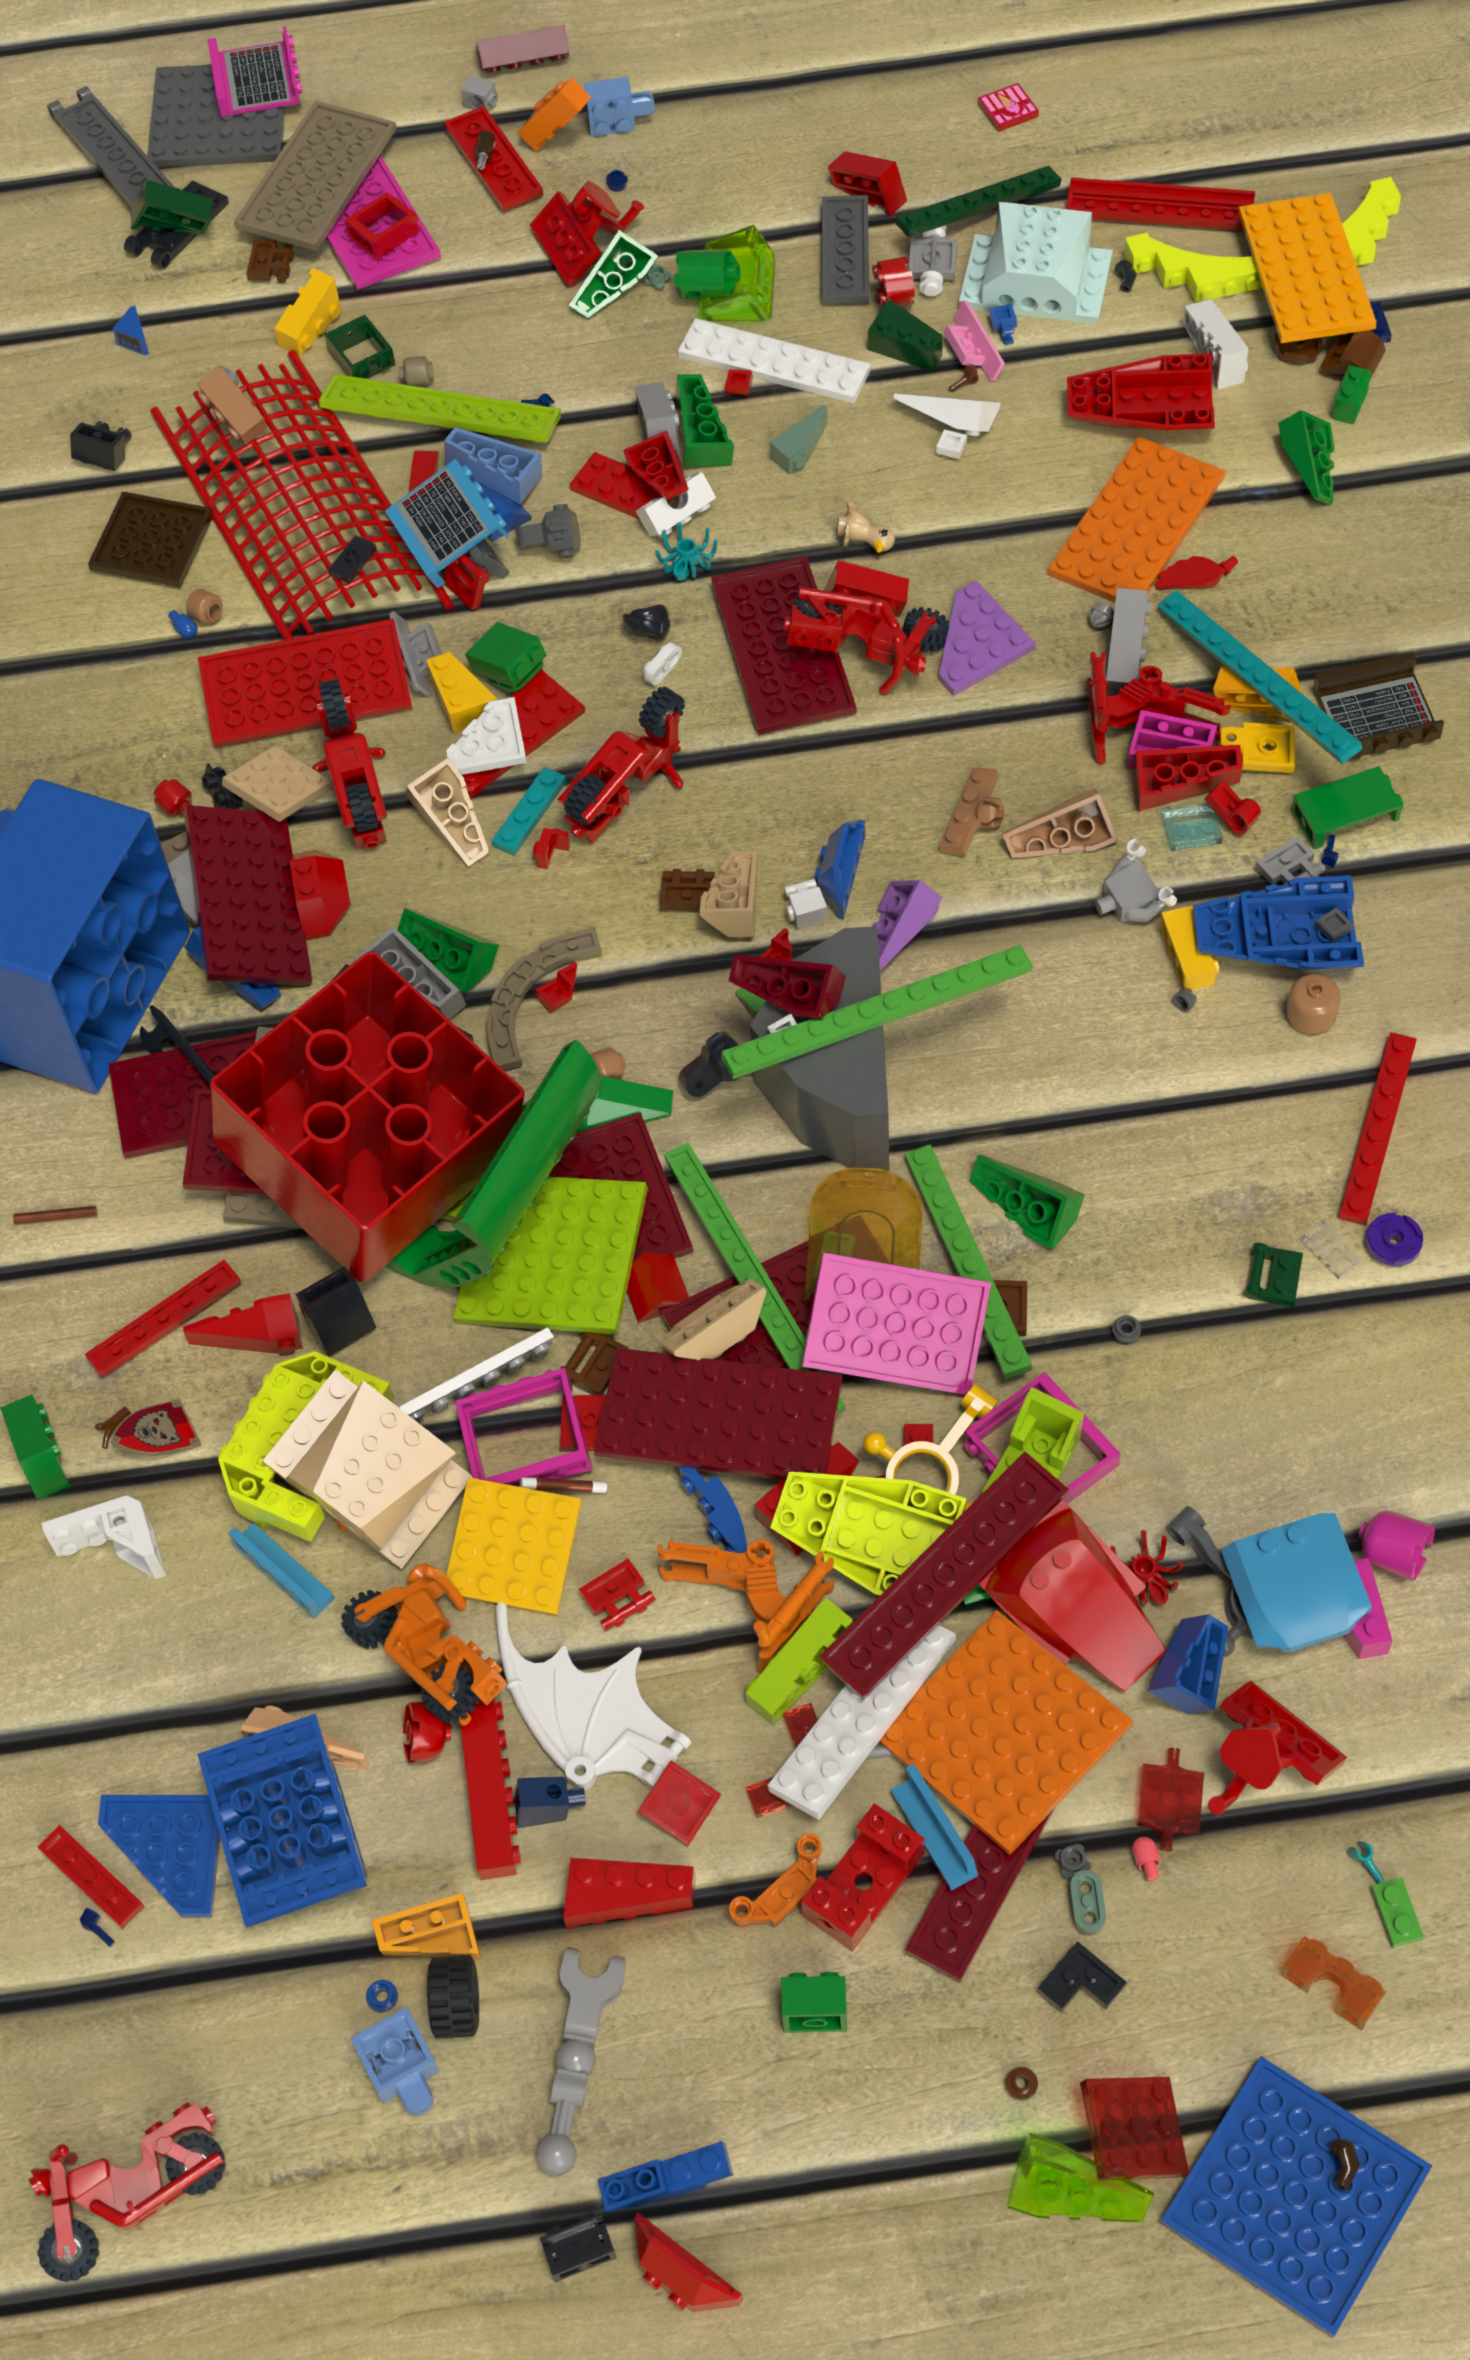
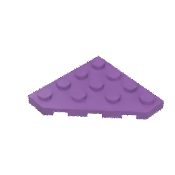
[939,580,1035,696]

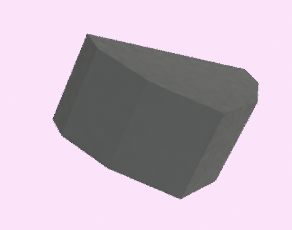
[750,926,890,1172]

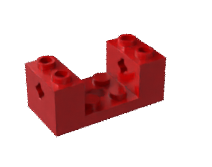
[801,1803,925,1952]

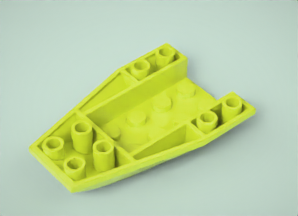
[770,1472,967,1596]

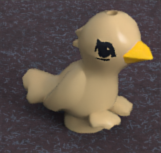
[837,502,895,553]

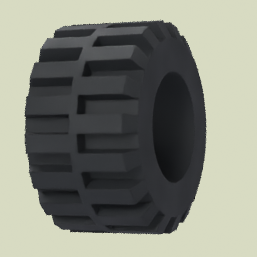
[427,1955,479,2039]

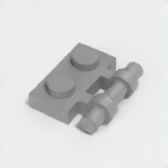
[1256,837,1326,885]

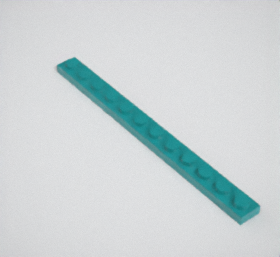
[1157,590,1363,764]

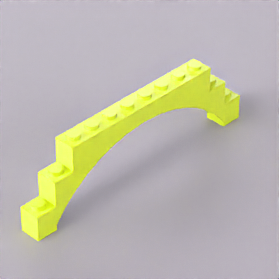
[1124,177,1401,303]

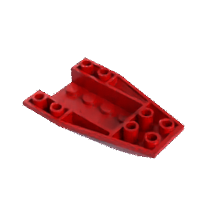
[1067,353,1215,431]

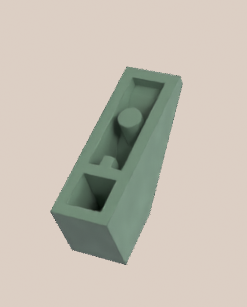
[770,405,827,475]

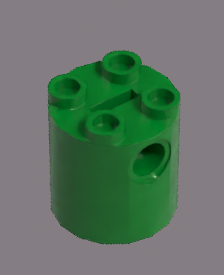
[674,249,741,299]

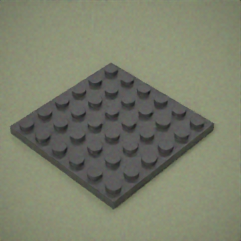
[147,64,286,167]

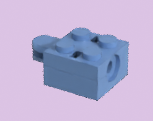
[584,77,655,137]
[350,2007,440,2116]

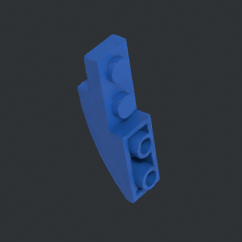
[679,1467,747,1553]
[598,2141,734,2212]

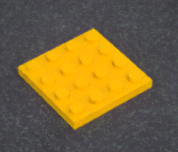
[444,1477,583,1616]

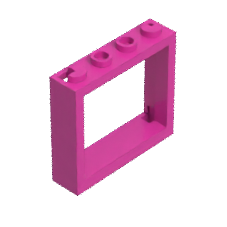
[455,1368,593,1487]
[964,1372,1121,1504]

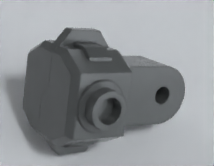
[515,504,581,558]

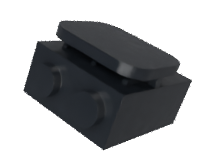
[295,1266,377,1355]

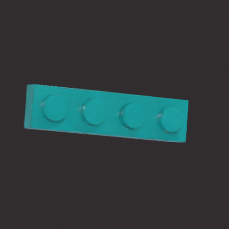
[491,767,567,856]

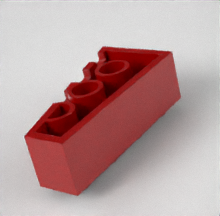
[1134,744,1243,812]

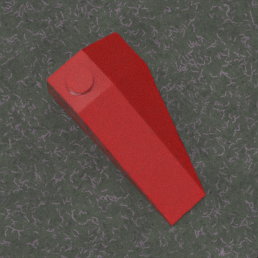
[623,430,689,500]

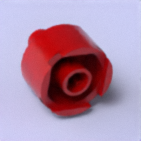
[872,256,915,307]

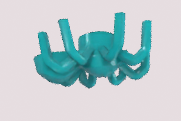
[655,523,718,581]

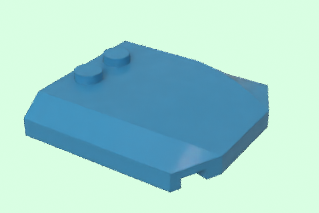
[1221,1513,1372,1652]

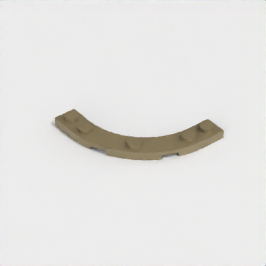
[487,927,602,1070]

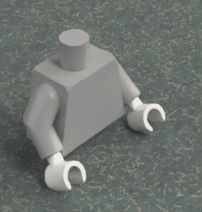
[1095,839,1177,922]

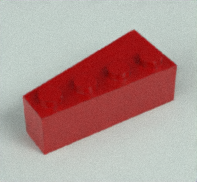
[563,1858,696,1929]

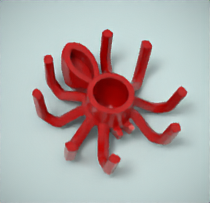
[1110,1530,1184,1607]

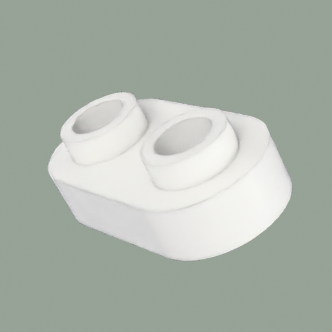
[643,642,682,686]

